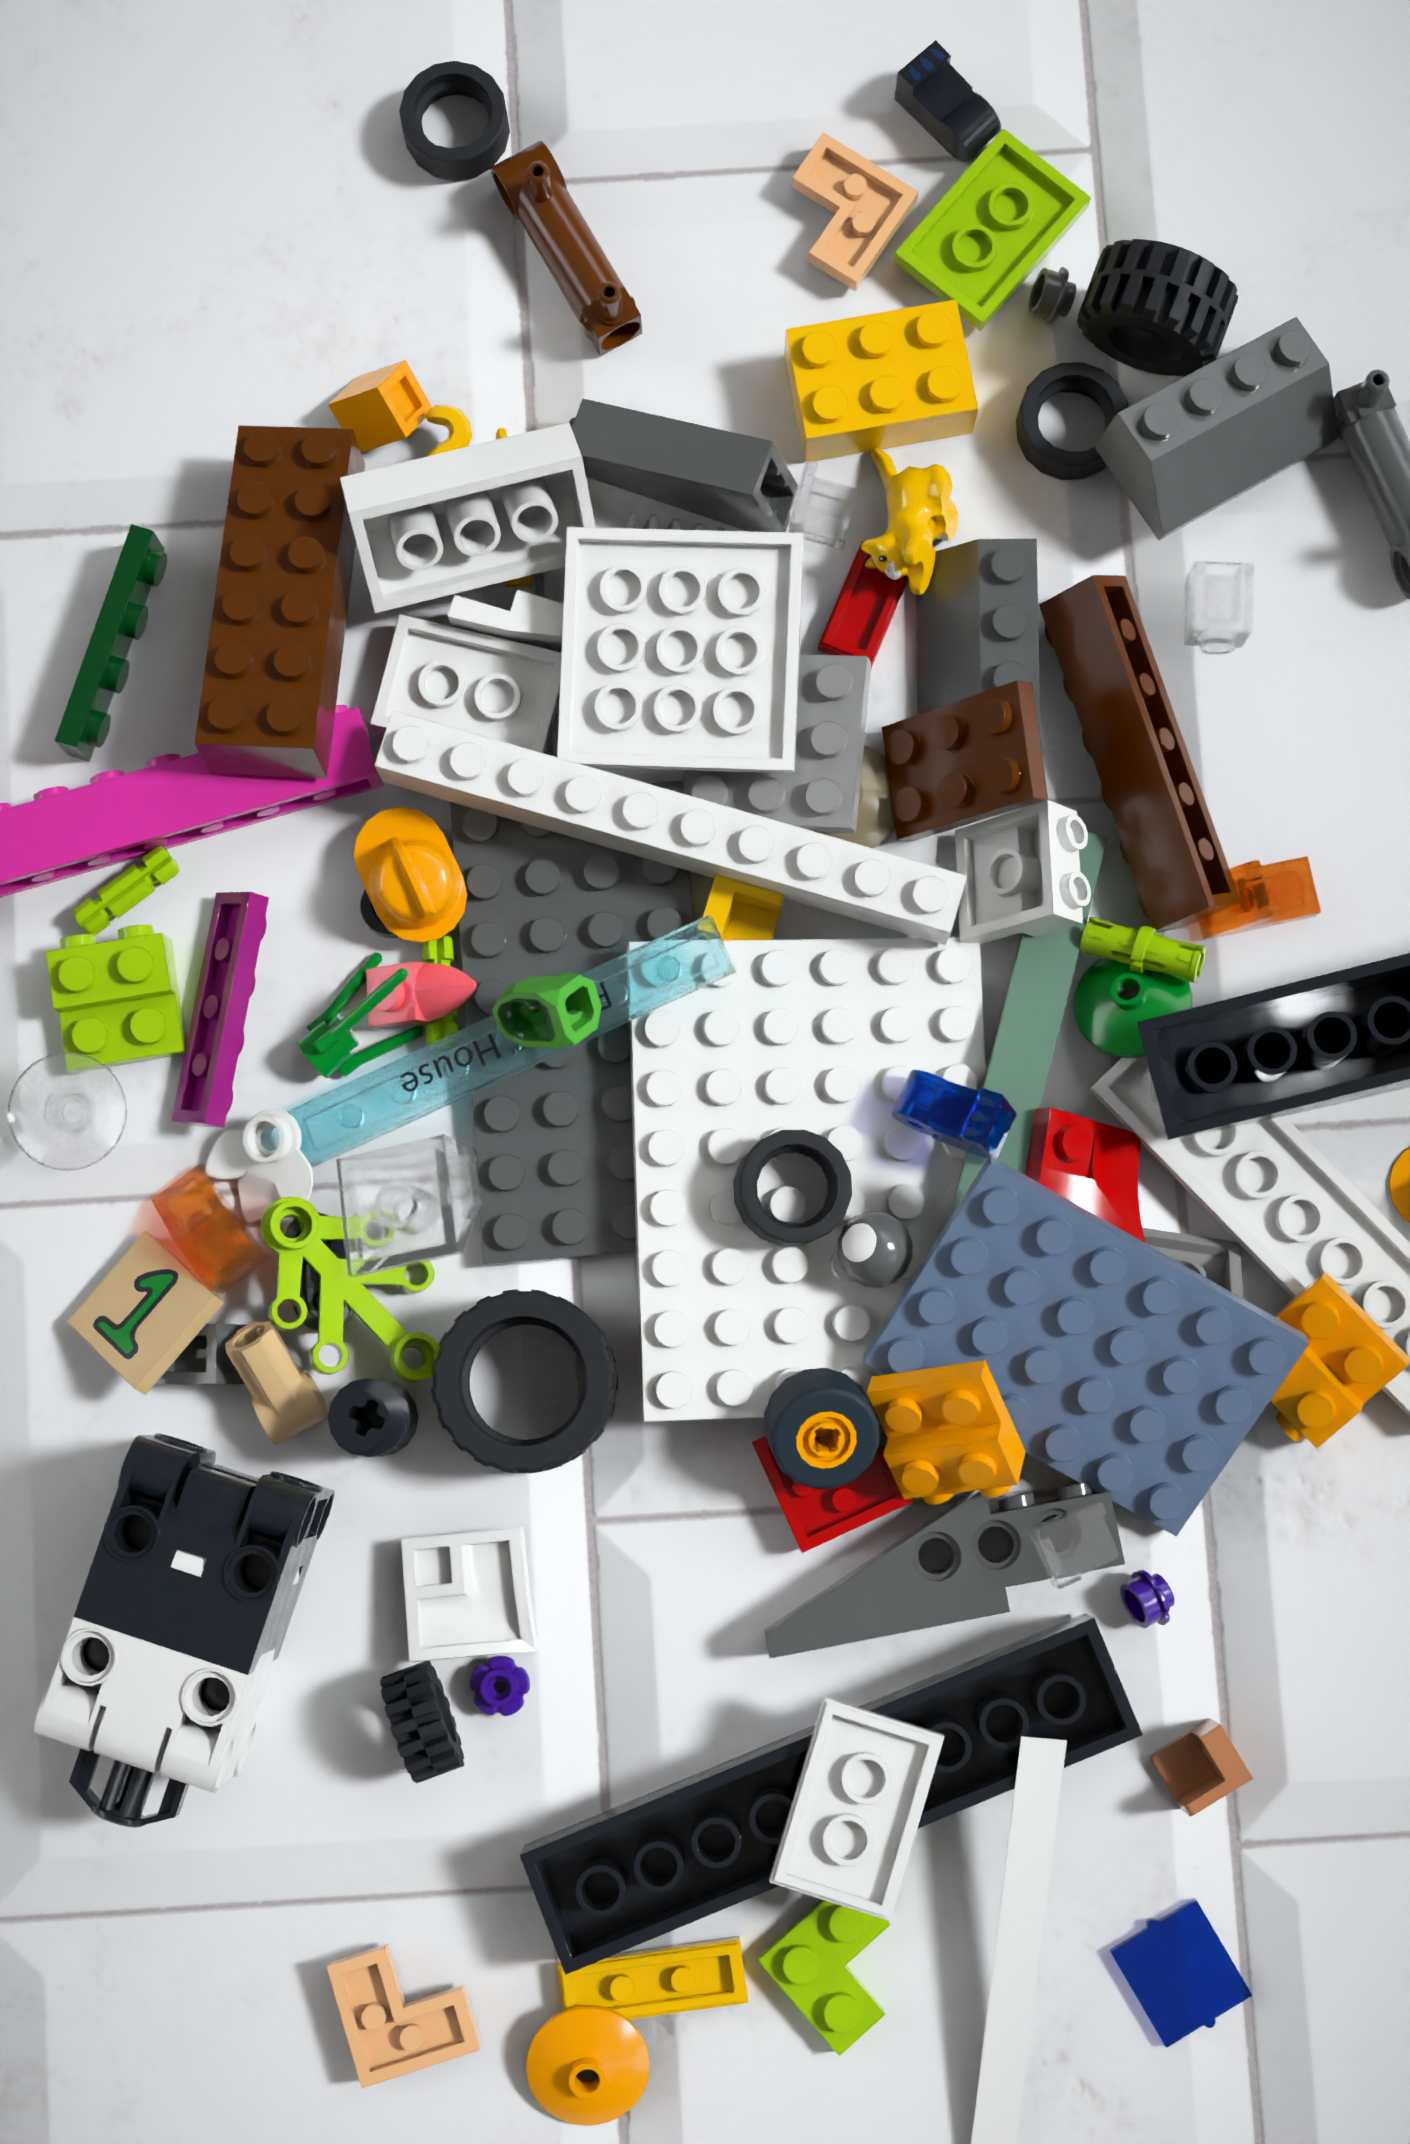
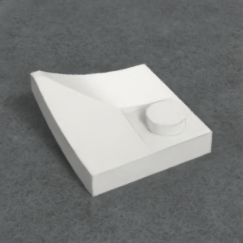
[401,1527,538,1662]

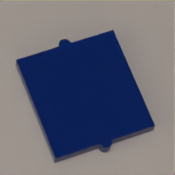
[1109,1898,1253,2048]

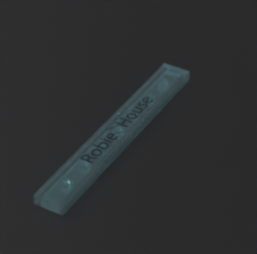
[286,915,736,1168]

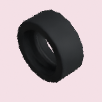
[399,61,510,181]
[1016,362,1128,480]
[733,1129,852,1246]

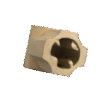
[225,1320,329,1445]

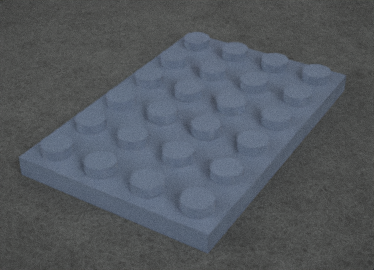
[864,1156,1309,1537]

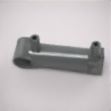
[1333,369,1410,599]

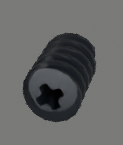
[328,1378,419,1457]

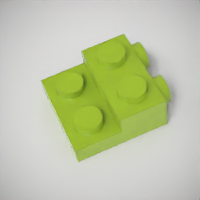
[46,925,186,1073]

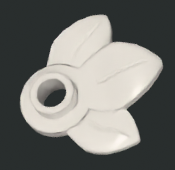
[205,1109,313,1223]

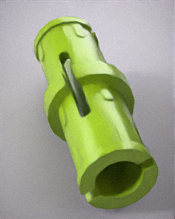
[1080,916,1206,983]

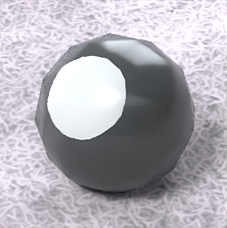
[837,1211,913,1288]

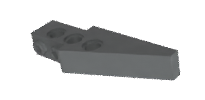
[764,1482,1125,1658]

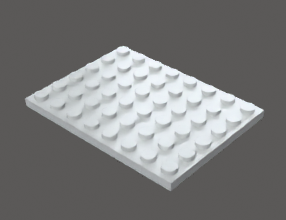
[627,937,986,1422]

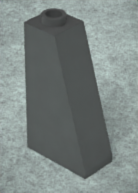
[569,399,800,532]

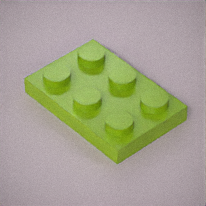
[893,128,1091,331]

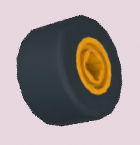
[764,1368,879,1489]

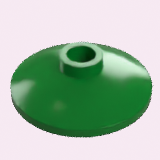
[1073,957,1192,1058]

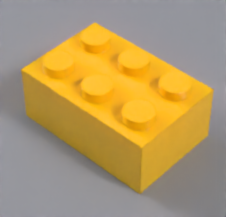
[784,299,978,463]

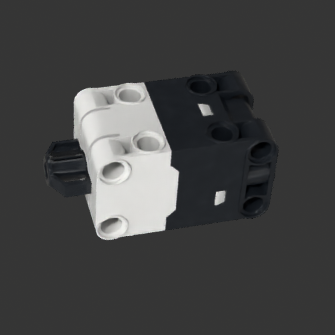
[34,1433,335,1828]

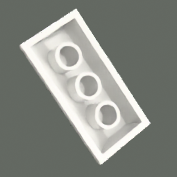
[340,422,596,613]

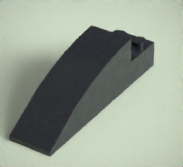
[1137,953,1410,1140]

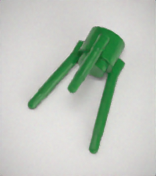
[296,953,423,1078]

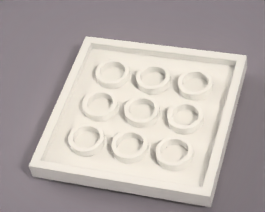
[557,527,804,774]

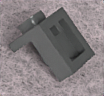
[157,1323,246,1384]

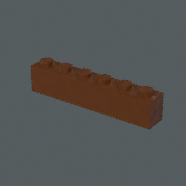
[1039,575,1241,931]

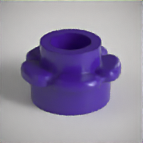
[1120,1570,1175,1628]
[470,1655,530,1716]

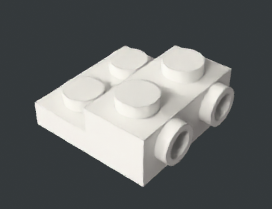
[955,800,1091,944]

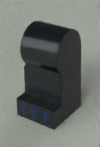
[894,40,1001,162]

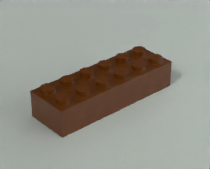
[194,425,365,778]

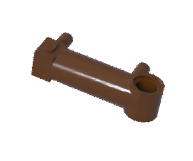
[490,141,642,357]

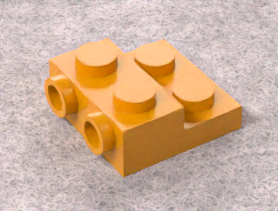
[1270,1271,1410,1449]
[866,1360,1026,1505]

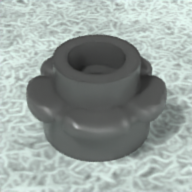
[1029,267,1076,324]

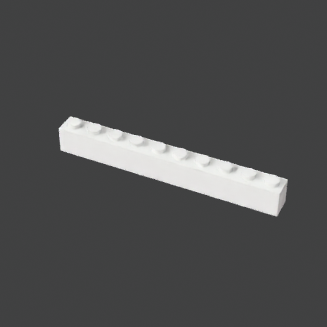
[375,710,967,945]

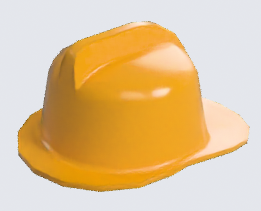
[353,807,467,943]

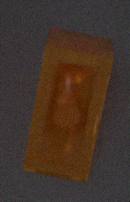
[151,1164,270,1294]

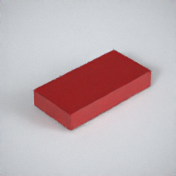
[817,541,909,669]

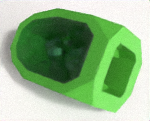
[492,972,602,1048]

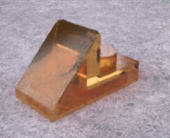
[1198,856,1321,940]

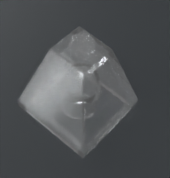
[336,1134,481,1277]

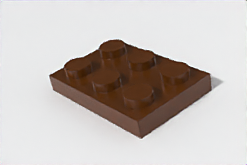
[882,680,1048,842]

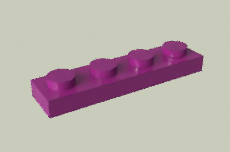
[171,892,269,1128]

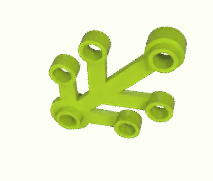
[261,1197,440,1383]

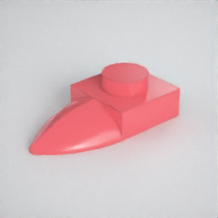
[366,961,477,1029]

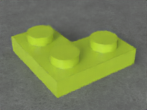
[758,1899,890,2056]

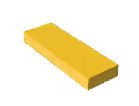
[557,1936,748,2019]

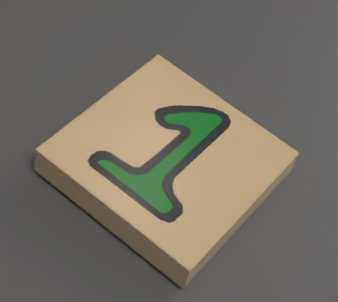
[67,1231,225,1395]

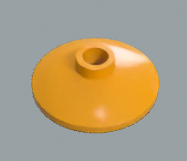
[526,2005,649,2126]

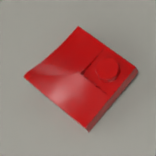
[1025,1107,1145,1243]

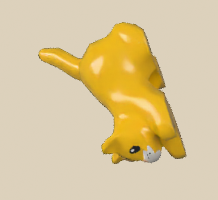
[861,448,959,595]

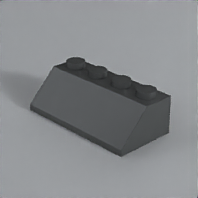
[1094,317,1338,540]
[915,539,1041,743]

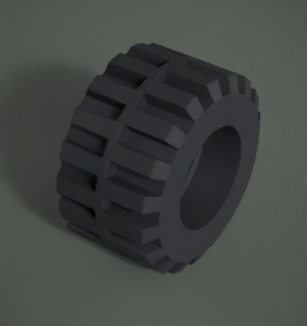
[1077,239,1238,376]

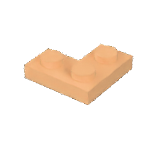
[792,132,919,291]
[326,1943,482,2088]

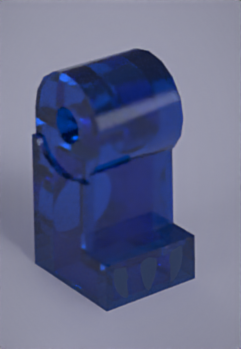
[891,1070,1017,1159]

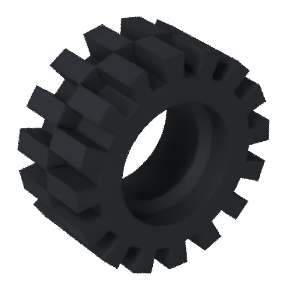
[380,1660,464,1784]

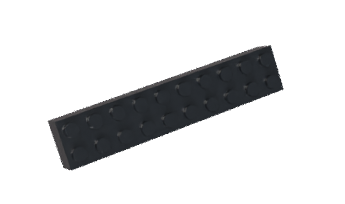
[519,1613,1143,1975]

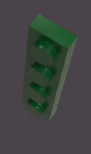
[55,524,167,761]

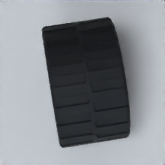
[431,1289,618,1474]

